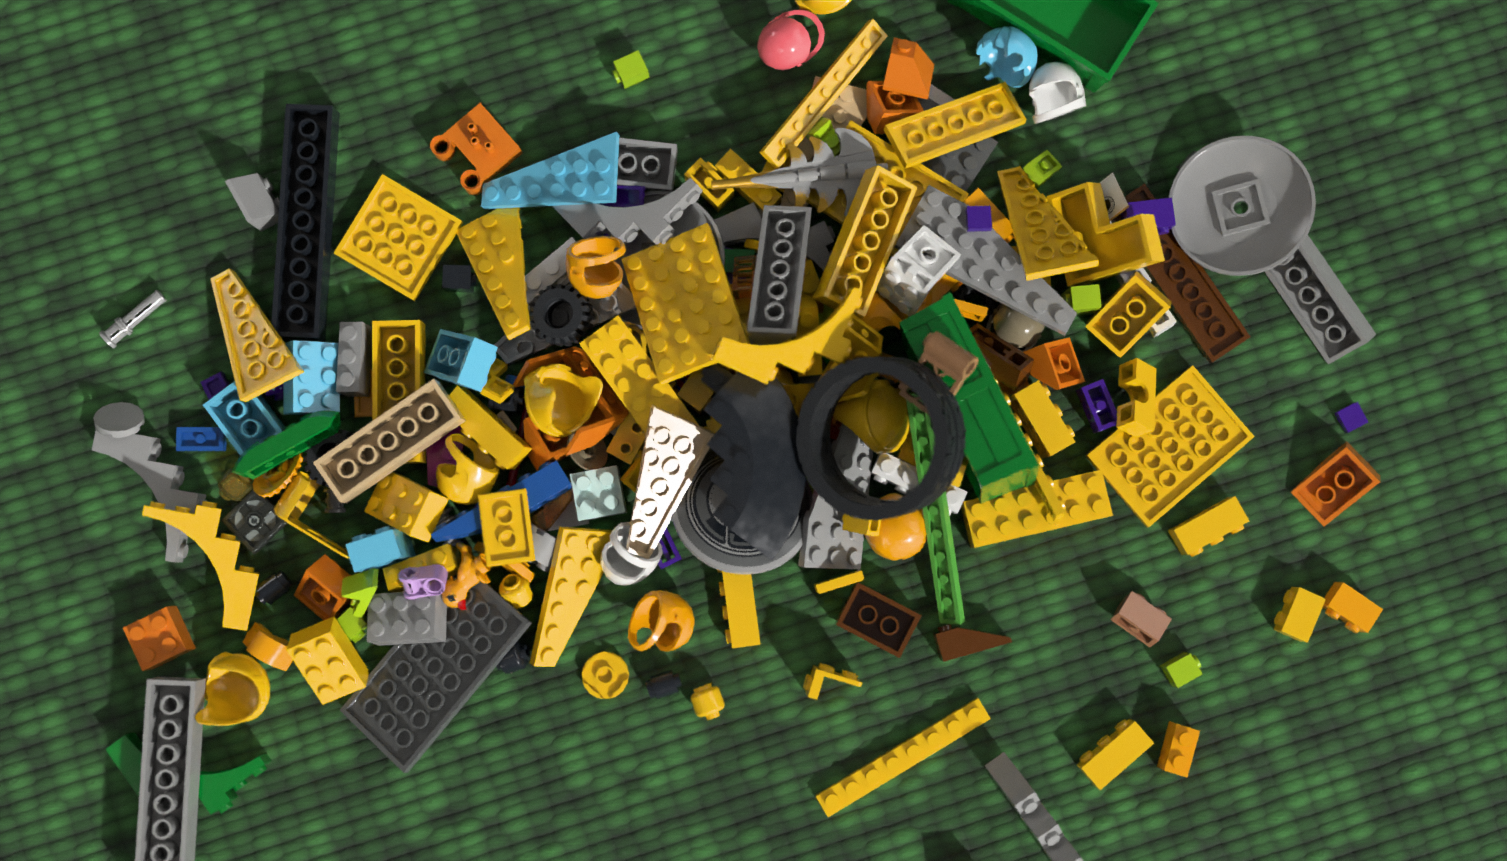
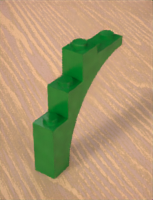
[105,732,272,814]

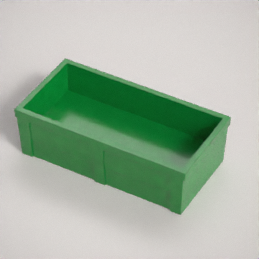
[947,0,1159,93]
[899,292,1040,504]

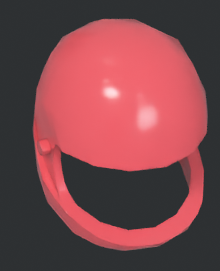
[757,9,825,70]

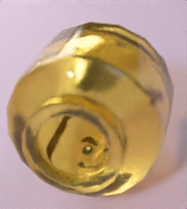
[218,467,254,501]

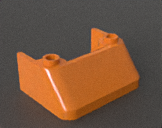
[513,347,629,456]

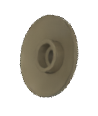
[567,431,608,471]

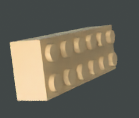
[313,379,466,503]

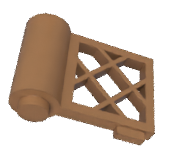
[898,331,978,415]

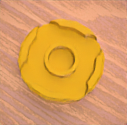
[582,651,629,699]

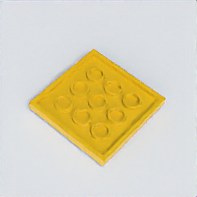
[334,174,463,301]

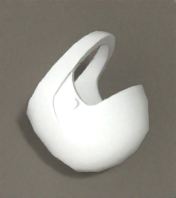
[1029,62,1086,124]
[601,522,663,586]

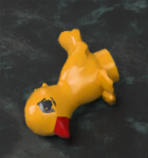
[441,542,491,610]

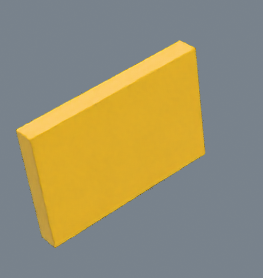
[478,488,536,567]

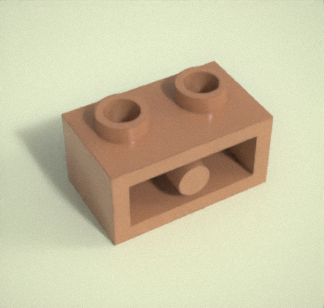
[1110,591,1172,647]

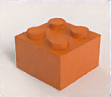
[123,606,196,671]

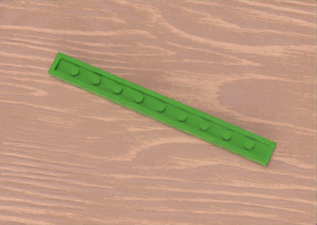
[906,392,965,625]

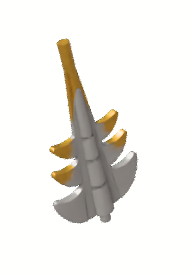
[711,128,888,216]

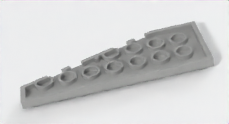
[895,185,1077,336]
[798,422,873,570]

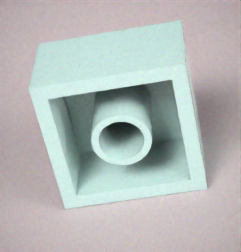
[570,465,627,521]

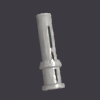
[99,289,167,348]

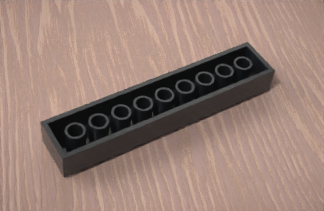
[271,104,340,342]

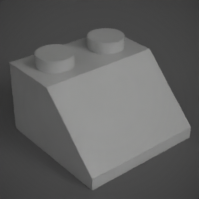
[225,173,280,231]

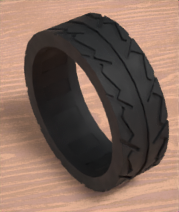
[796,356,966,521]

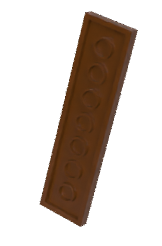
[1112,184,1251,363]

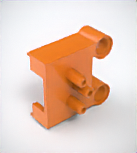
[430,103,523,195]

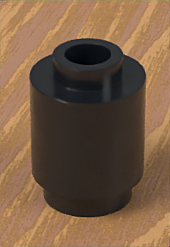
[255,570,293,605]
[645,669,682,699]

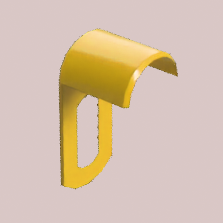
[273,471,350,559]

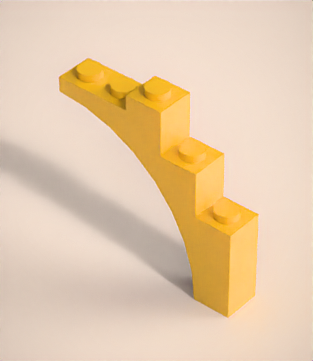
[711,287,863,384]
[142,501,259,631]

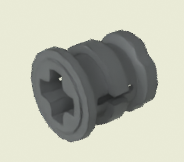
[324,488,346,513]

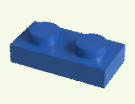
[176,427,227,451]

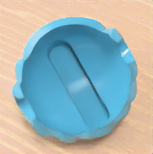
[976,26,1038,88]

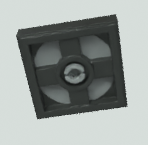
[221,490,287,554]

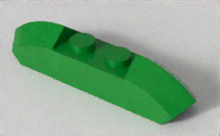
[231,410,341,479]

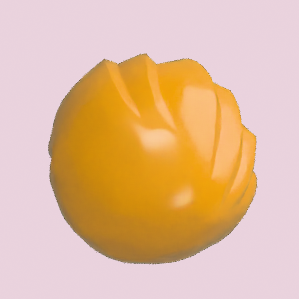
[865,493,927,561]

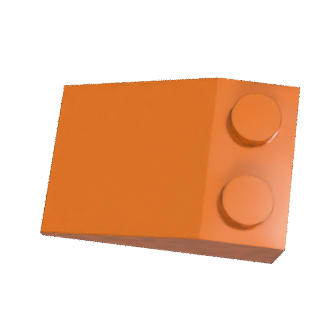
[1291,441,1380,527]

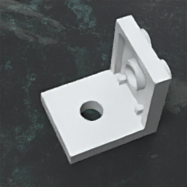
[876,225,961,317]

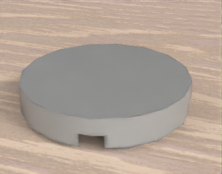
[93,402,145,438]

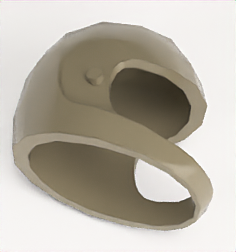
[986,303,1045,352]

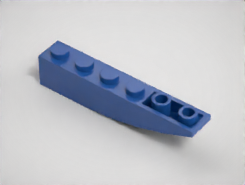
[431,460,572,542]

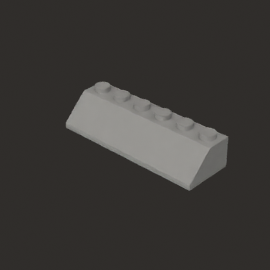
[747,205,812,345]
[1265,235,1376,364]

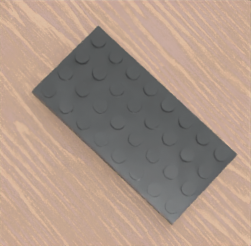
[340,574,532,773]

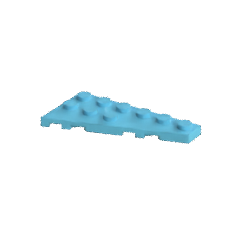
[481,132,619,209]

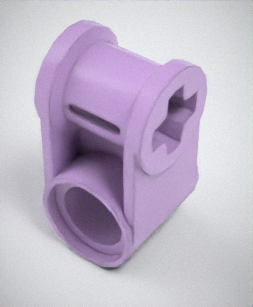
[398,564,448,599]

